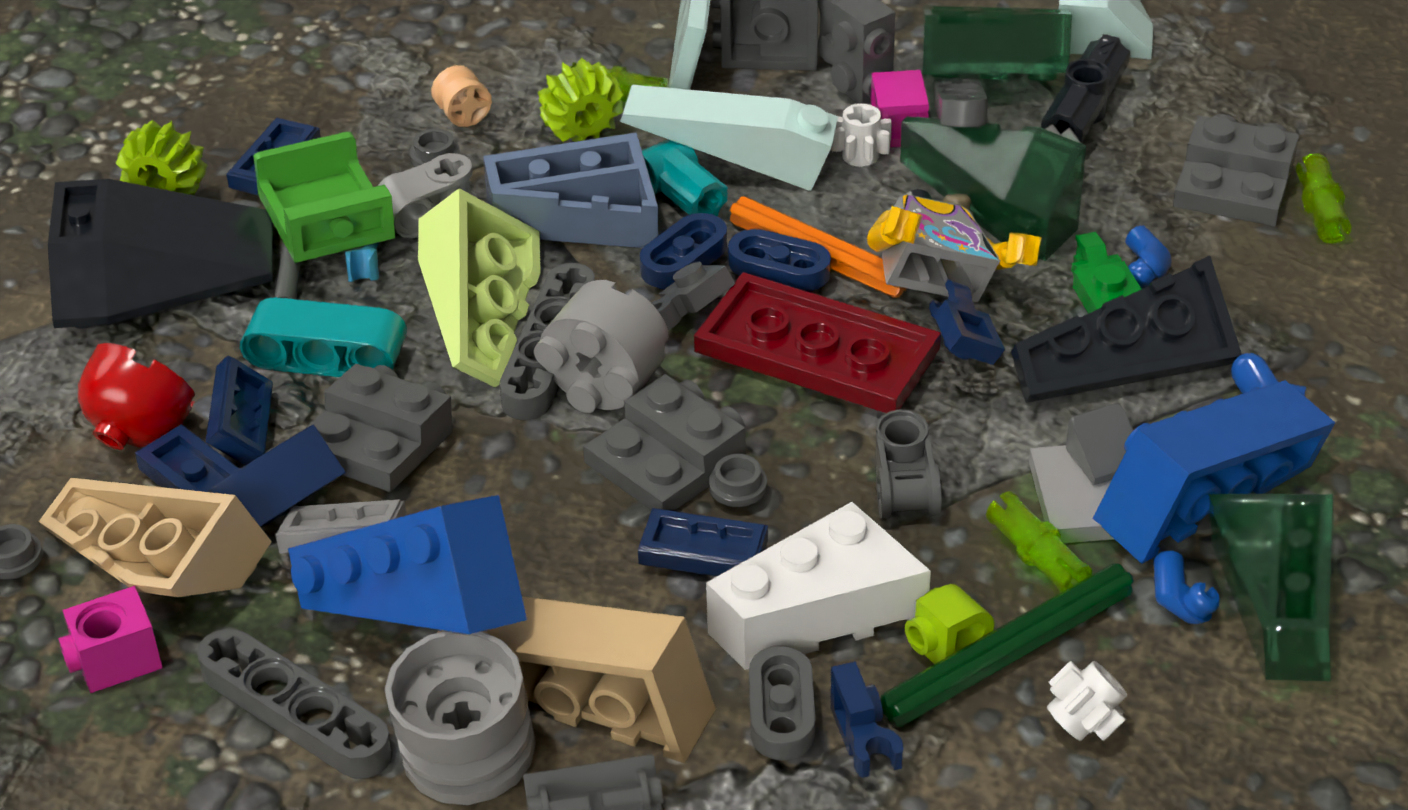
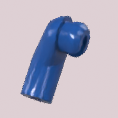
[1125,225,1172,288]
[1231,353,1306,396]
[1154,551,1220,624]

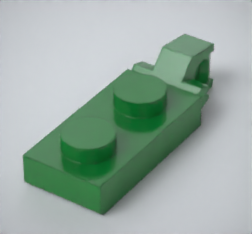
[1071,232,1141,313]

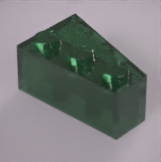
[921,5,1072,81]
[1208,494,1335,681]

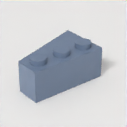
[483,133,658,248]

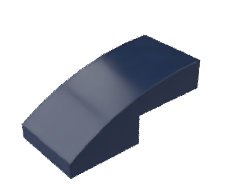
[207,424,346,528]

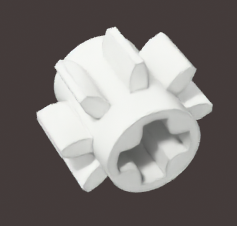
[831,104,892,167]
[1047,661,1128,741]

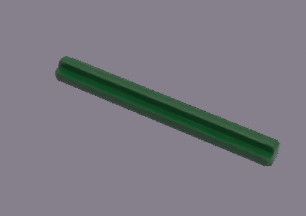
[880,563,1134,727]

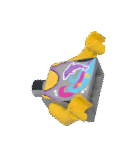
[867,189,1041,302]

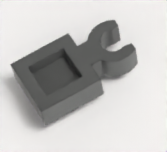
[652,262,735,330]

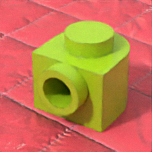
[905,584,995,664]

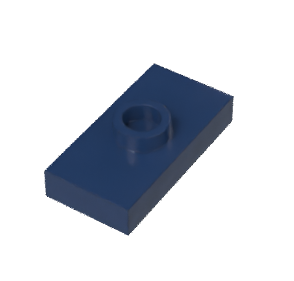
[226,118,321,195]
[206,355,273,466]
[638,508,768,576]

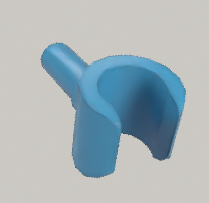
[345,242,380,282]

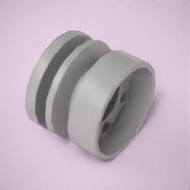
[385,631,536,805]

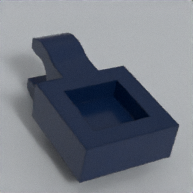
[929,279,1005,365]
[830,661,903,778]

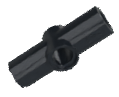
[1040,34,1130,144]

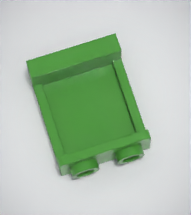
[254,131,395,263]

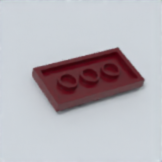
[694,272,941,413]

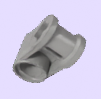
[378,153,477,239]

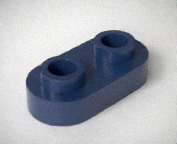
[640,213,727,290]
[728,229,831,292]

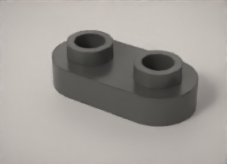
[749,646,815,760]

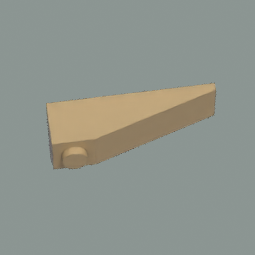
[39,478,272,597]

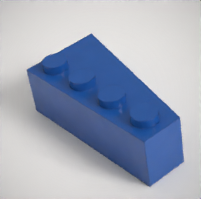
[1093,380,1336,564]
[288,495,527,634]

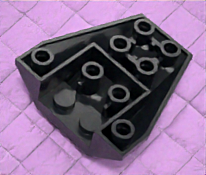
[48,179,273,329]

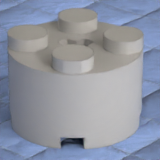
[534,280,669,413]

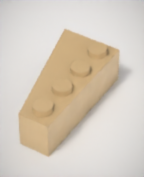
[437,596,716,763]

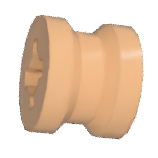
[431,65,492,127]

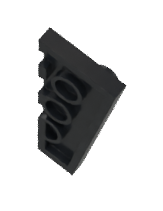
[1011,255,1242,403]

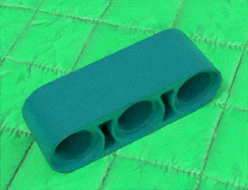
[240,297,408,377]

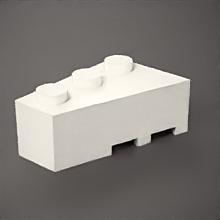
[706,502,931,670]

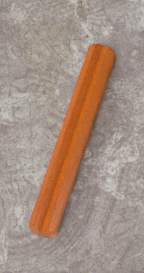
[730,196,908,298]

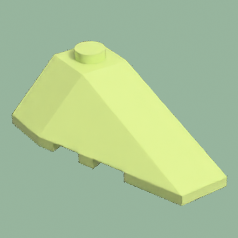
[418,188,541,387]

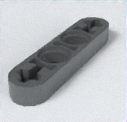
[934,78,988,127]
[499,263,595,420]
[197,628,392,779]

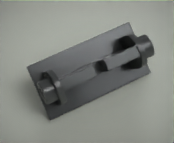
[523,754,663,810]

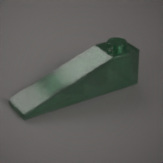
[900,116,1086,261]

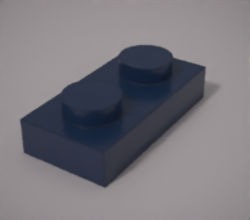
[135,424,240,492]

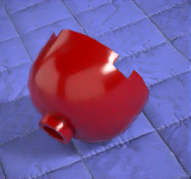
[78,343,195,450]

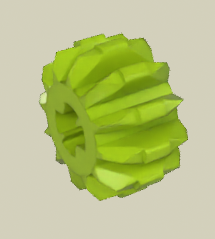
[538,58,624,142]
[115,119,208,195]

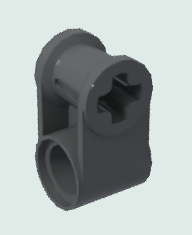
[875,409,941,519]

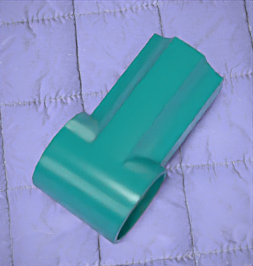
[642,139,728,216]

